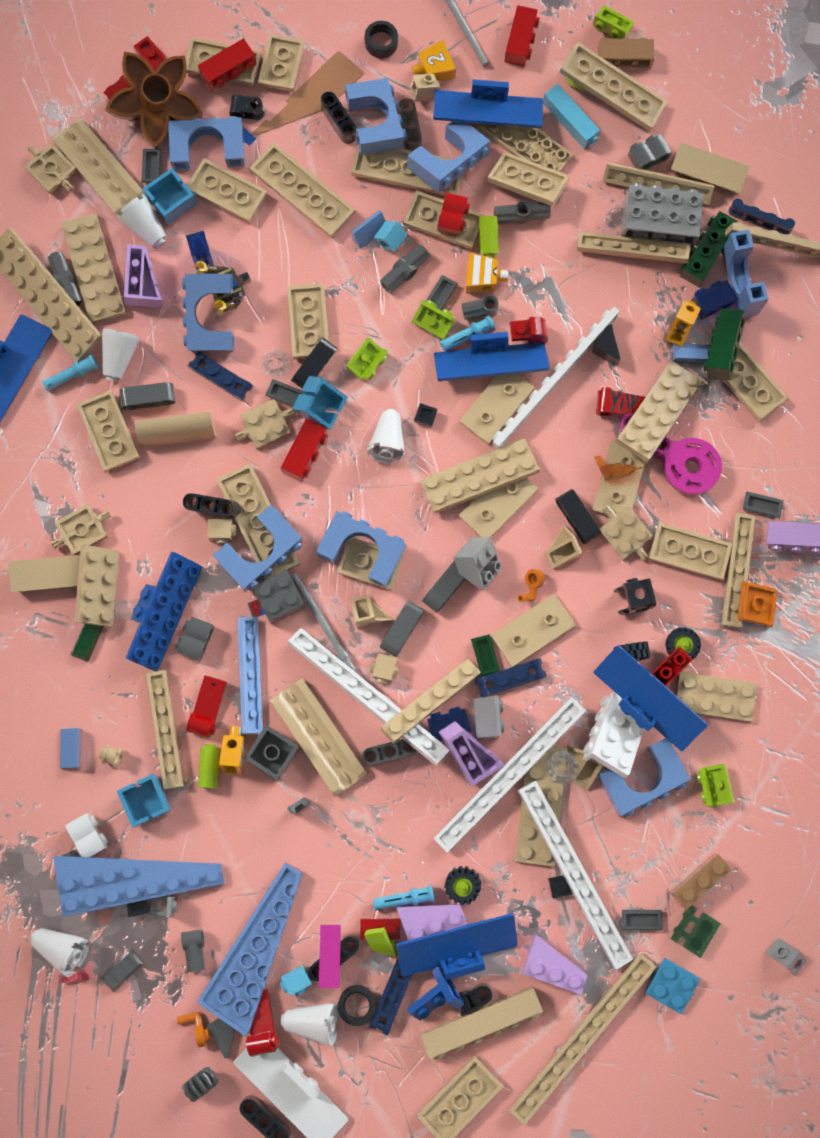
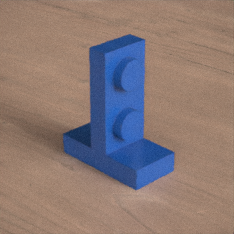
[407,967,464,1021]

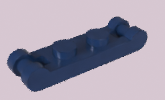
[728,198,795,235]
[187,351,253,401]
[475,658,547,698]
[369,958,413,1036]

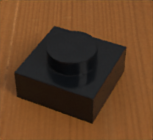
[414,403,438,428]
[548,875,572,898]
[127,900,149,917]

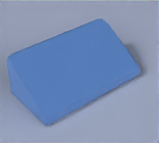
[352,211,386,249]
[673,344,709,363]
[60,728,81,769]

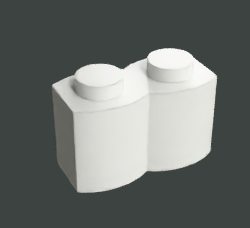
[65,813,108,858]

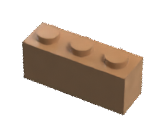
[598,37,655,68]
[669,854,732,909]

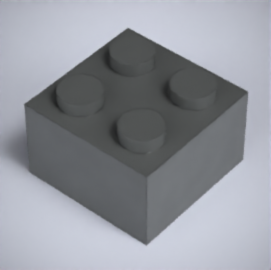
[253,570,305,624]
[244,725,301,781]

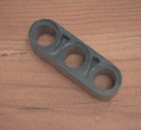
[119,382,175,410]
[422,560,466,613]
[380,600,425,657]
[362,739,417,766]

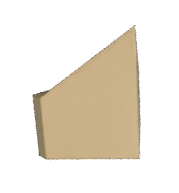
[545,525,582,569]
[351,596,394,629]
[567,745,603,790]

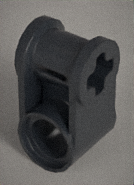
[229,95,265,120]
[459,983,492,1016]

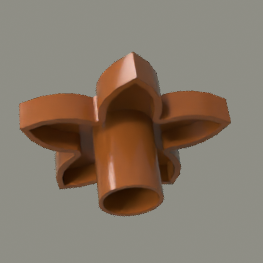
[105,51,203,149]

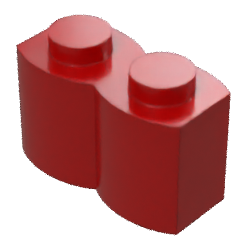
[437,192,470,236]

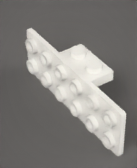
[233,1047,348,1138]

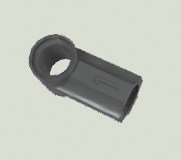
[461,295,499,320]
[181,929,205,972]

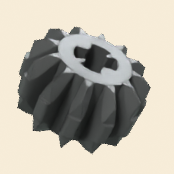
[182,1067,219,1102]

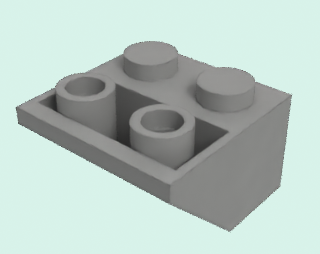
[453,537,502,590]
[473,695,505,739]

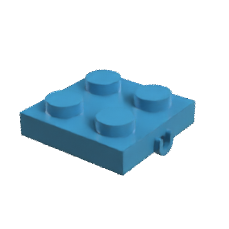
[645,957,701,1014]

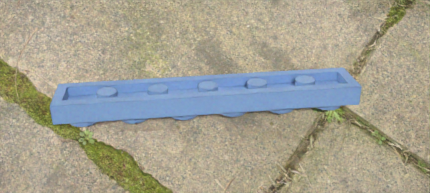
[237,616,263,734]

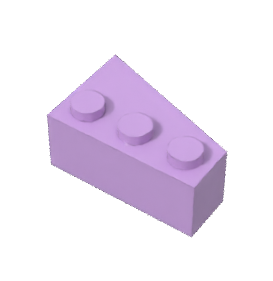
[124,244,162,308]
[767,521,820,555]
[439,722,505,786]
[396,904,467,940]
[521,933,587,995]

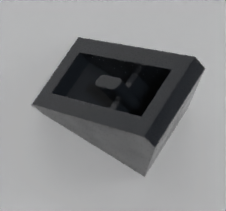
[592,324,621,366]

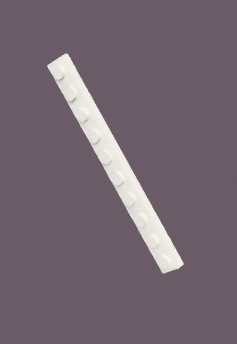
[492,307,620,450]
[288,628,450,767]
[433,697,586,853]
[517,781,633,970]

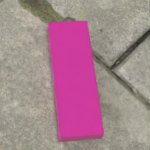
[319,924,341,988]

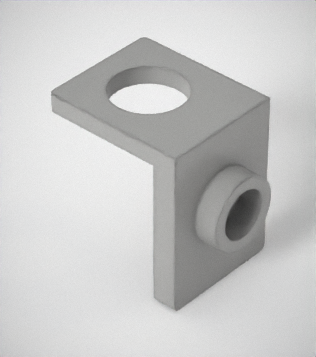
[150,896,178,918]
[767,938,807,976]

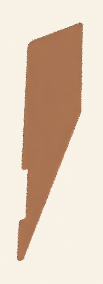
[252,51,364,136]

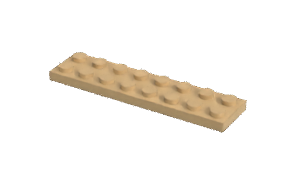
[0,227,102,362]

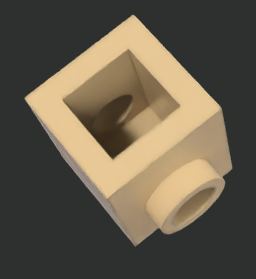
[410,74,440,102]
[208,516,237,545]
[370,653,399,685]

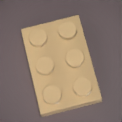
[258,34,305,92]
[337,538,404,591]

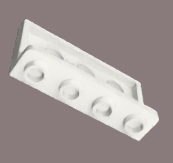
[583,692,644,778]

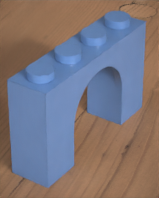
[345,78,406,155]
[169,116,245,170]
[407,121,490,193]
[721,230,769,318]
[182,274,234,350]
[213,505,303,592]
[316,511,406,588]
[597,738,691,818]

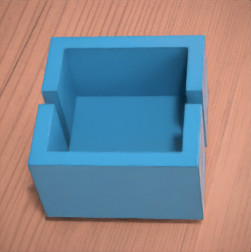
[142,168,197,225]
[292,376,348,430]
[117,774,173,828]

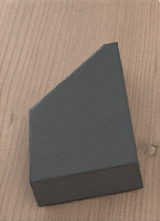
[287,797,310,815]
[207,1018,235,1059]

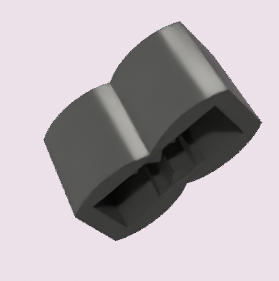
[628,134,672,170]
[175,616,214,662]

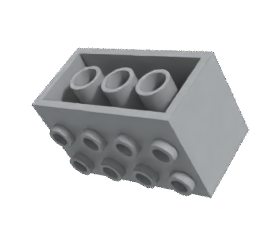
[620,183,704,248]

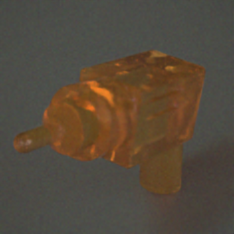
[594,456,643,481]

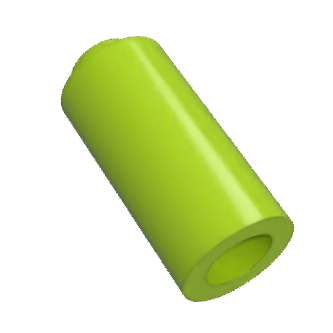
[479,216,499,258]
[198,744,220,789]

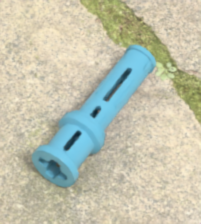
[440,315,495,352]
[42,354,99,392]
[373,884,435,911]

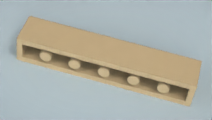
[420,986,543,1060]

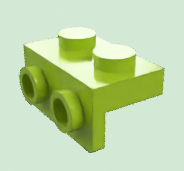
[593,5,635,39]
[411,300,455,340]
[345,337,389,381]
[697,763,734,807]

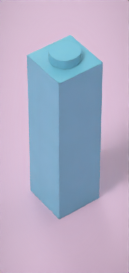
[543,84,600,149]

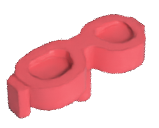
[59,969,91,984]

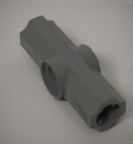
[494,201,551,224]
[380,244,430,294]
[47,251,82,306]

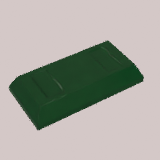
[70,624,104,662]
[471,634,500,676]

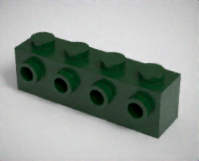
[680,211,738,287]
[704,309,745,381]

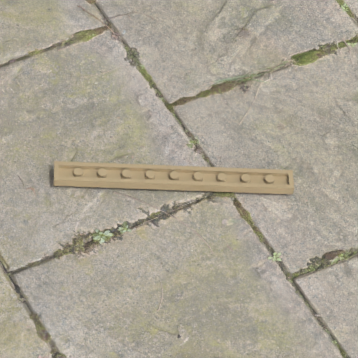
[509,953,656,1126]

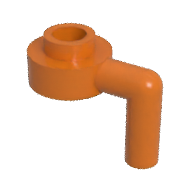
[517,569,545,602]
[177,1012,210,1048]

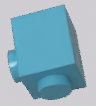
[374,221,407,251]
[280,964,313,997]

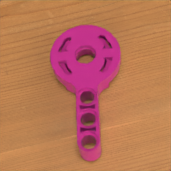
[619,414,722,495]

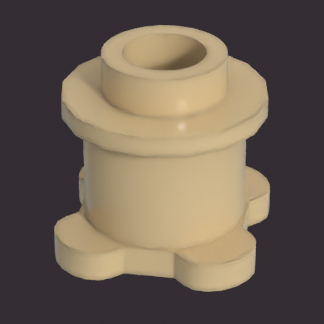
[99,745,124,768]

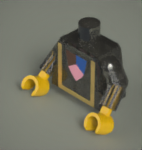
[194,261,251,315]

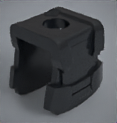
[614,578,656,616]

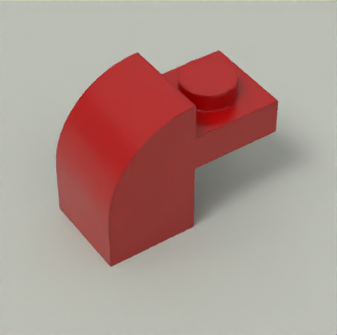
[509,317,548,343]

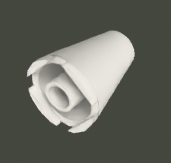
[117,194,166,248]
[102,328,140,382]
[367,409,405,464]
[30,928,89,977]
[281,1003,339,1046]

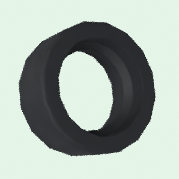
[364,20,398,58]
[338,985,376,1026]

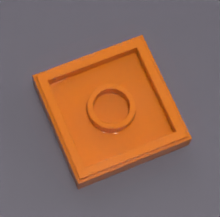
[737,581,778,627]

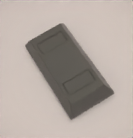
[141,149,161,183]
[426,275,458,311]
[265,379,304,407]
[743,491,784,518]
[622,910,663,930]
[100,949,144,993]

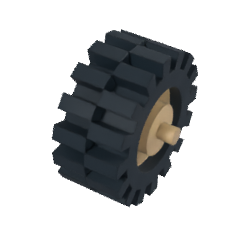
[613,641,651,661]

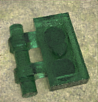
[670,905,721,958]

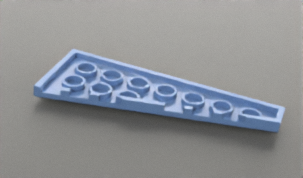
[53,856,224,917]
[197,862,303,1036]

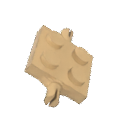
[24,144,77,194]
[235,399,296,449]
[50,504,112,555]
[600,505,653,561]

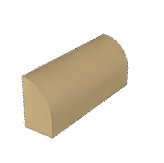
[671,142,750,194]
[134,411,216,448]
[8,555,80,592]

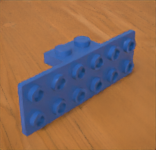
[433,79,543,128]
[0,314,52,422]
[434,332,550,381]
[125,551,202,672]
[593,645,708,751]
[396,913,518,980]

